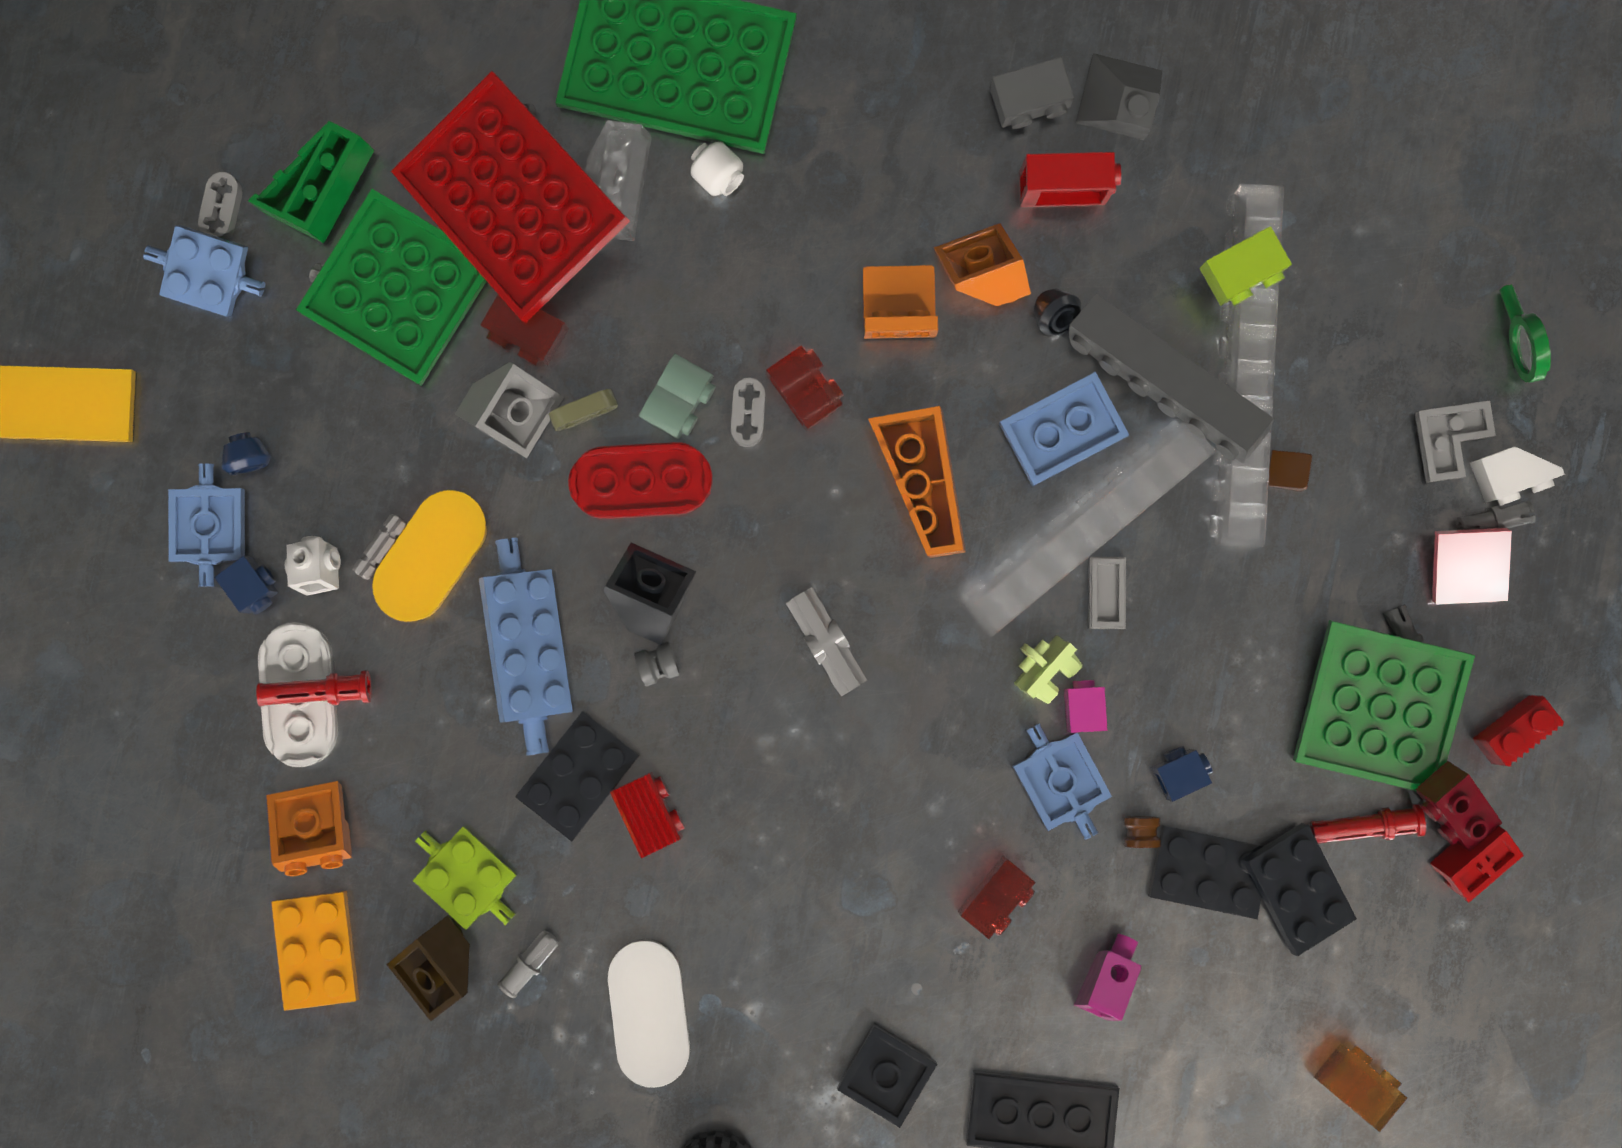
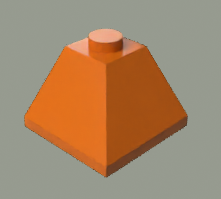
[934,223,1031,306]

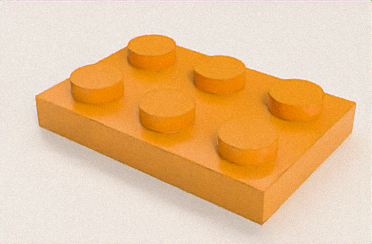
[271,891,359,1011]

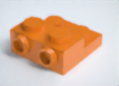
[266,781,352,876]

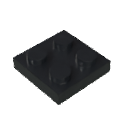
[837,1024,938,1128]

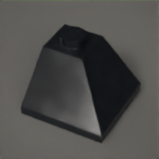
[603,542,696,645]

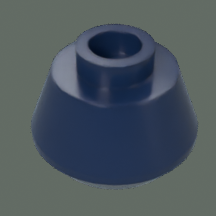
[221,432,271,475]

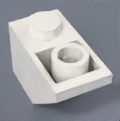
[1470,447,1565,506]

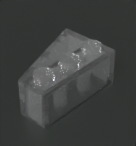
[584,120,652,241]

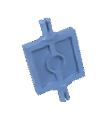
[143,225,265,317]
[168,463,245,587]
[1012,723,1112,840]

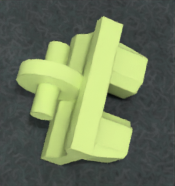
[1014,635,1082,704]

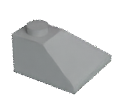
[454,362,564,458]

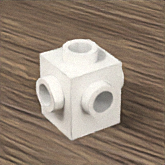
[284,536,341,596]

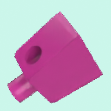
[1074,934,1141,1021]

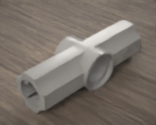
[786,587,868,696]

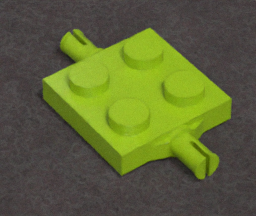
[412,826,517,930]

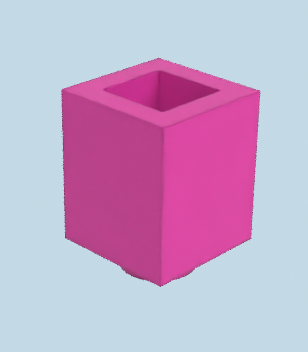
[1064,680,1107,733]

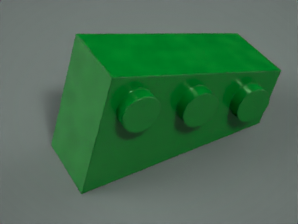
[248,121,375,244]

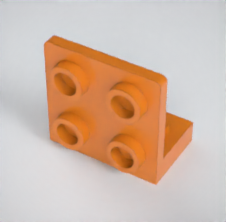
[863,265,938,339]

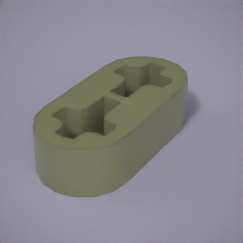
[548,389,618,431]

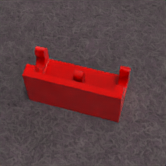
[1430,826,1524,903]

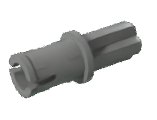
[497,930,559,998]

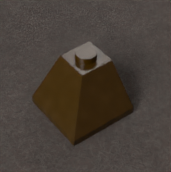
[386,916,470,1021]

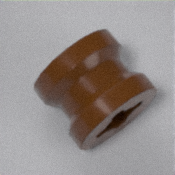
[1124,816,1161,848]

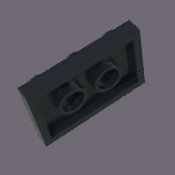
[515,711,640,842]
[1243,823,1357,956]
[1148,825,1264,920]

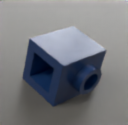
[214,556,279,615]
[1151,746,1213,802]

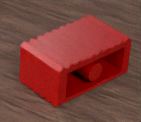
[1473,695,1564,767]
[610,772,685,858]

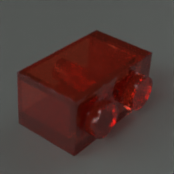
[480,295,569,366]

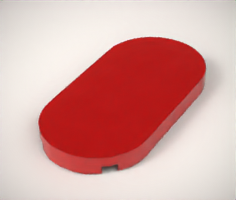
[568,442,713,519]

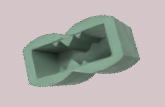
[639,353,716,440]

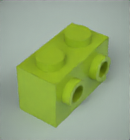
[1199,226,1292,306]

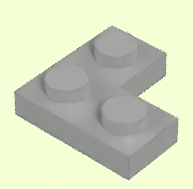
[1415,400,1496,483]

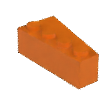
[868,406,966,558]

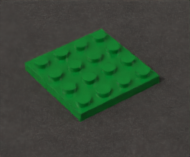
[296,189,487,386]
[1293,620,1475,791]

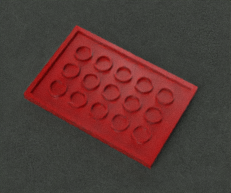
[391,71,630,323]

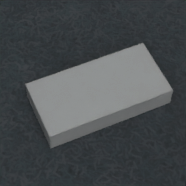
[1088,557,1126,629]

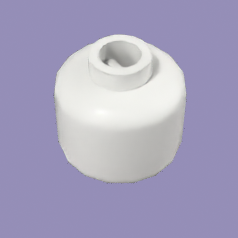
[690,142,744,196]

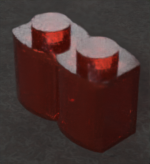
[766,345,844,432]

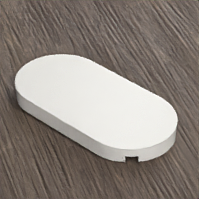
[258,623,338,767]
[608,939,690,1088]

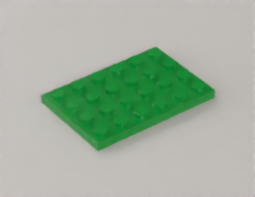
[555,0,797,154]

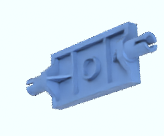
[479,538,573,756]

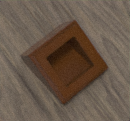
[1266,450,1312,492]

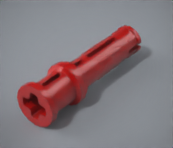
[256,670,372,707]
[1310,804,1426,844]

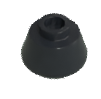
[1034,288,1081,335]

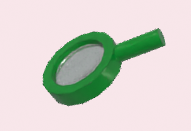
[1499,285,1551,383]

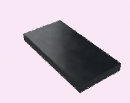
[966,1070,1120,1148]

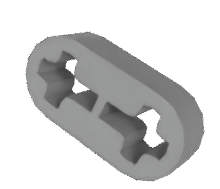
[198,172,242,240]
[731,378,766,447]

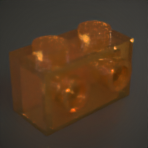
[1314,1044,1407,1132]

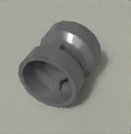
[634,642,680,687]

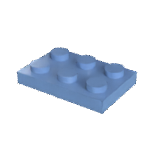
[999,372,1129,487]

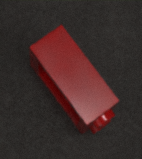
[1019,152,1121,207]

